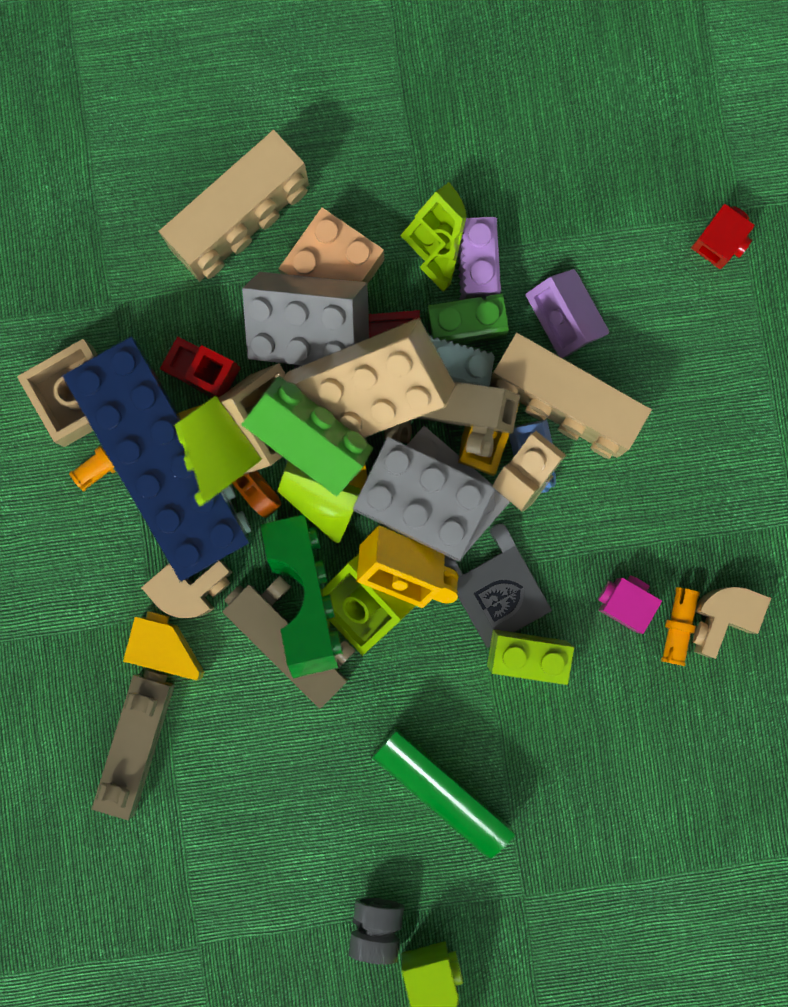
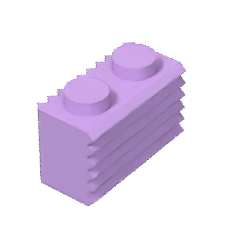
[458,217,501,300]

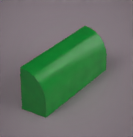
[371,727,516,859]

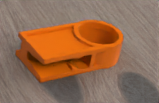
[232,470,281,518]

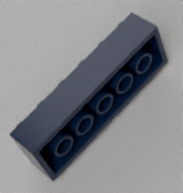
[62,337,252,582]

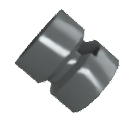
[348,897,404,965]

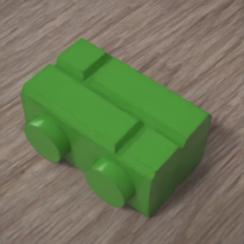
[427,293,509,345]

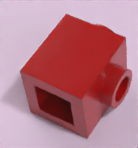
[691,203,755,270]

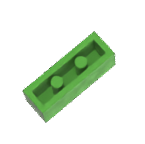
[241,375,373,497]

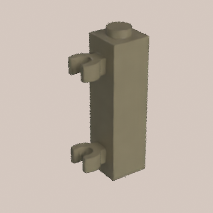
[384,382,520,457]
[222,576,356,709]
[92,669,175,820]

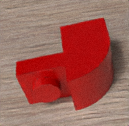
[160,336,241,398]

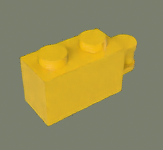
[356,525,459,608]

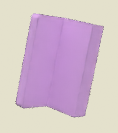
[525,269,609,358]

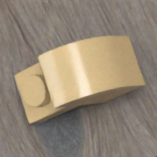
[492,431,566,512]
[141,560,233,618]
[692,587,771,659]

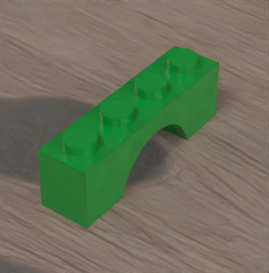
[260,515,343,678]

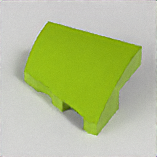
[400,182,467,291]
[175,396,262,506]
[277,461,361,543]

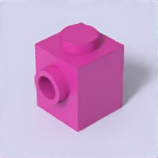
[598,575,662,634]

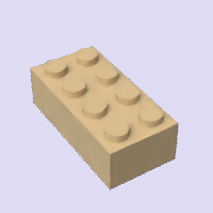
[159,130,309,282]
[283,318,455,438]
[490,332,652,459]

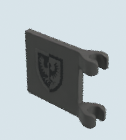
[444,524,552,648]

